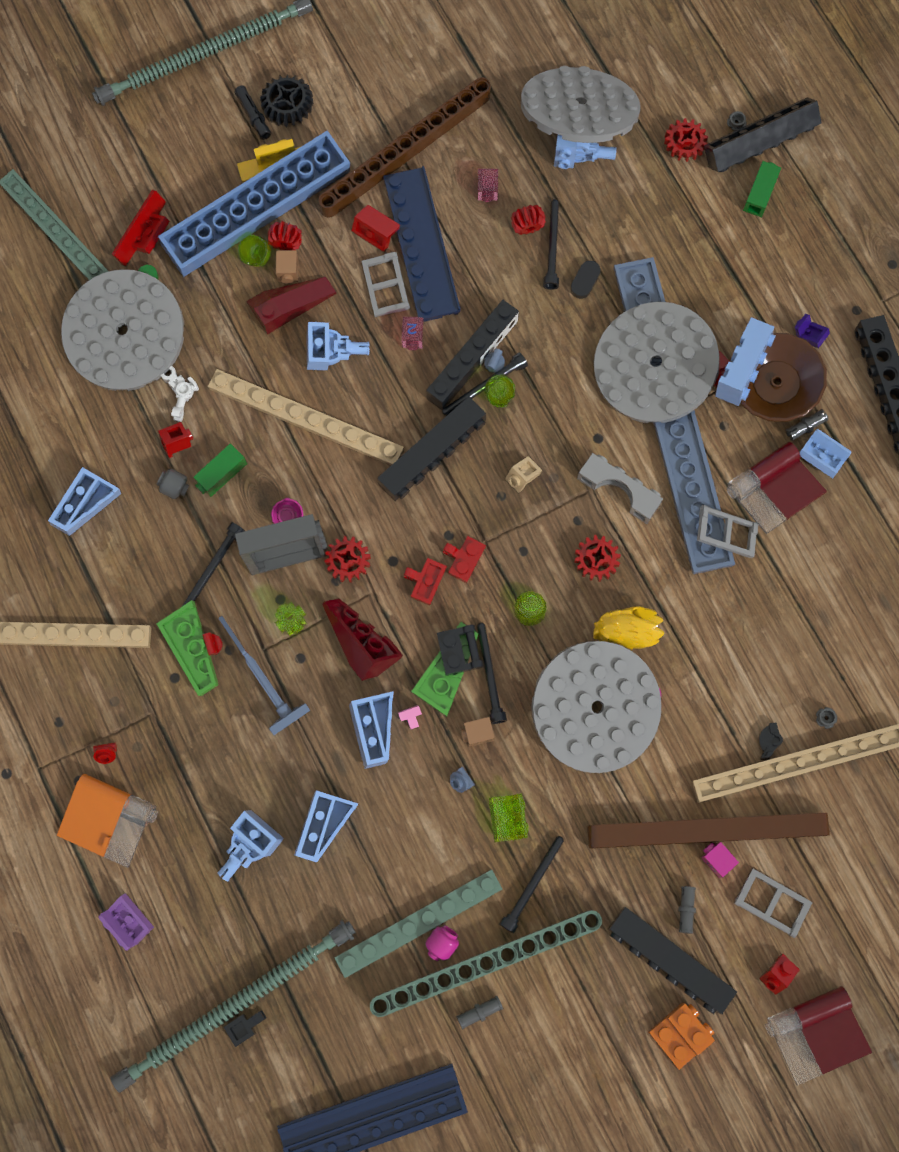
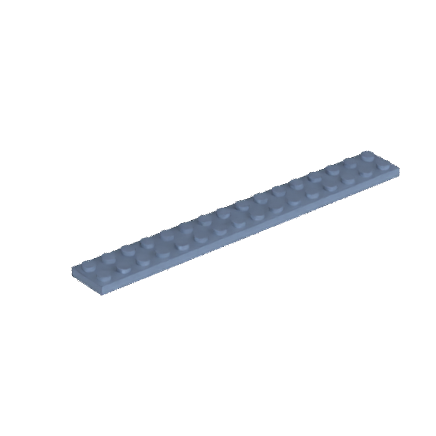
[613,257,735,574]

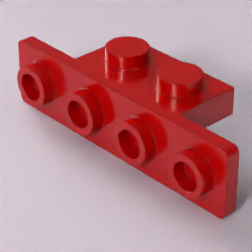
[112,190,170,266]

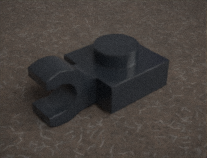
[224,1010,267,1047]

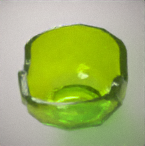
[238,235,271,267]
[484,374,515,408]
[514,591,547,626]

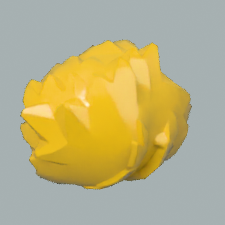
[593,606,664,650]

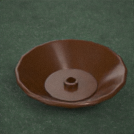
[740,333,827,422]

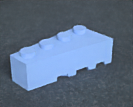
[715,317,776,406]

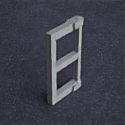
[362,252,410,317]
[697,505,758,558]
[734,868,813,938]

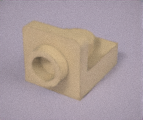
[505,456,542,493]

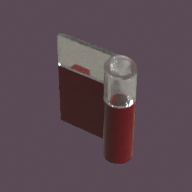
[727,442,827,534]
[765,986,872,1086]

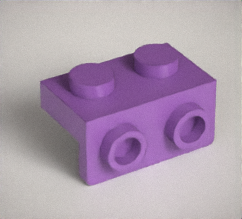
[98,893,154,951]

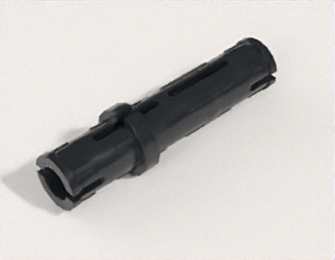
[234,85,272,140]

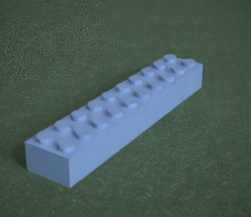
[158,130,350,277]

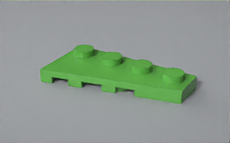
[156,600,219,696]

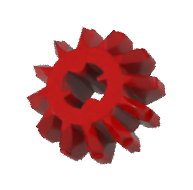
[511,205,546,235]
[268,221,302,251]

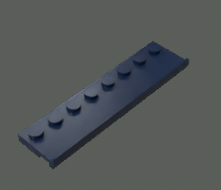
[384,166,460,323]
[277,1063,468,1152]

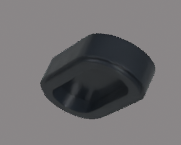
[571,261,601,299]

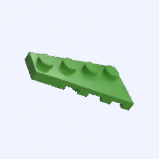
[411,622,478,717]

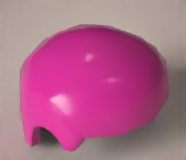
[271,498,304,524]

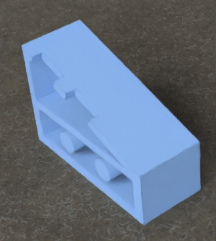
[48,467,121,536]
[349,691,394,769]
[294,790,358,862]

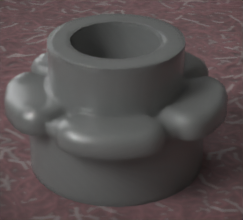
[727,111,747,131]
[816,707,838,729]

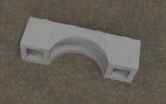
[577,453,663,524]

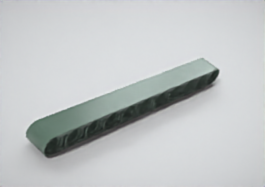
[370,910,602,1017]

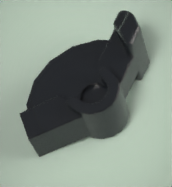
[759,722,783,760]

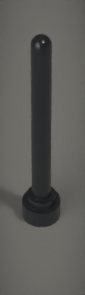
[543,199,559,290]
[442,352,528,416]
[182,522,245,606]
[477,622,507,724]
[499,836,564,934]

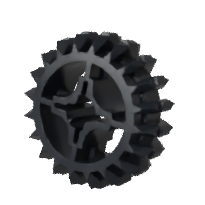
[260,74,314,128]

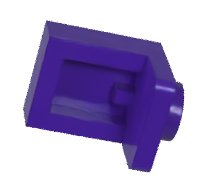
[795,314,830,349]

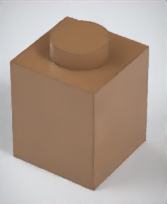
[276,250,299,284]
[461,717,495,747]

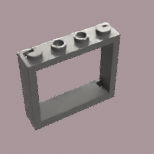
[235,514,328,575]

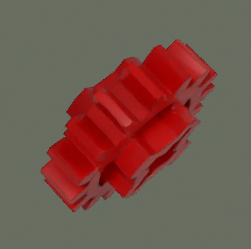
[664,118,708,162]
[574,535,621,582]
[325,536,371,583]

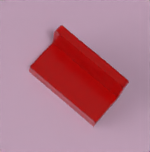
[351,205,400,252]

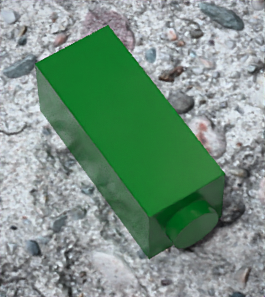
[743,161,782,218]
[193,443,247,497]

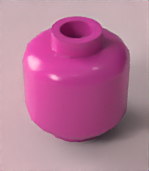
[426,925,459,961]

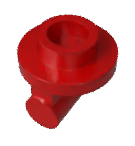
[202,632,223,656]
[93,742,117,764]

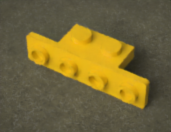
[237,139,302,183]

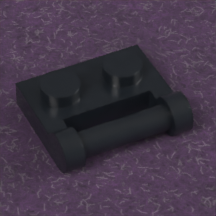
[437,625,484,676]

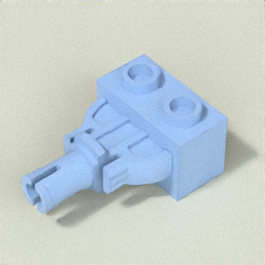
[554,134,617,169]
[307,322,369,370]
[217,810,284,882]

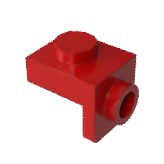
[759,954,800,995]

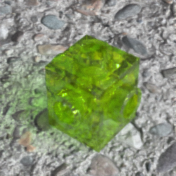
[274,602,307,636]

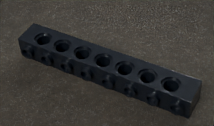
[855,315,899,455]

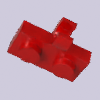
[443,536,486,584]
[403,558,447,606]

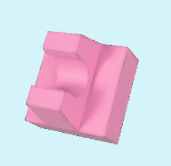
[398,705,422,729]

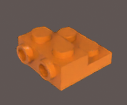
[648,1002,715,1070]

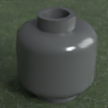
[156,469,189,499]

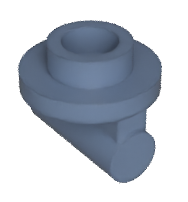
[484,348,505,373]
[450,767,475,793]

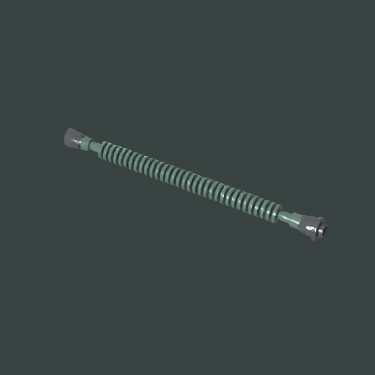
[92,0,313,106]
[110,919,356,1093]

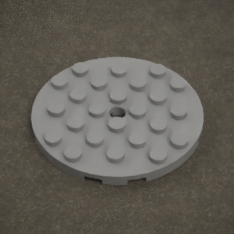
[521,66,640,143]
[61,270,184,391]
[594,302,719,423]
[531,641,661,773]

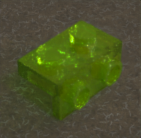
[489,793,529,843]

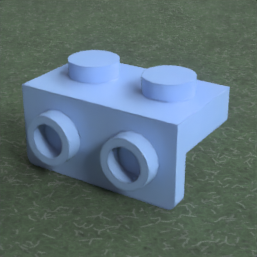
[800,429,852,479]

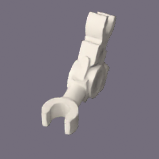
[161,366,199,422]

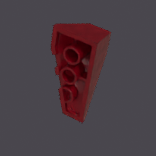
[246,276,336,334]
[322,598,403,681]

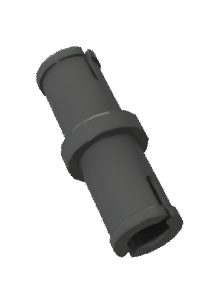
[785,409,829,441]
[678,886,696,934]
[456,996,503,1030]

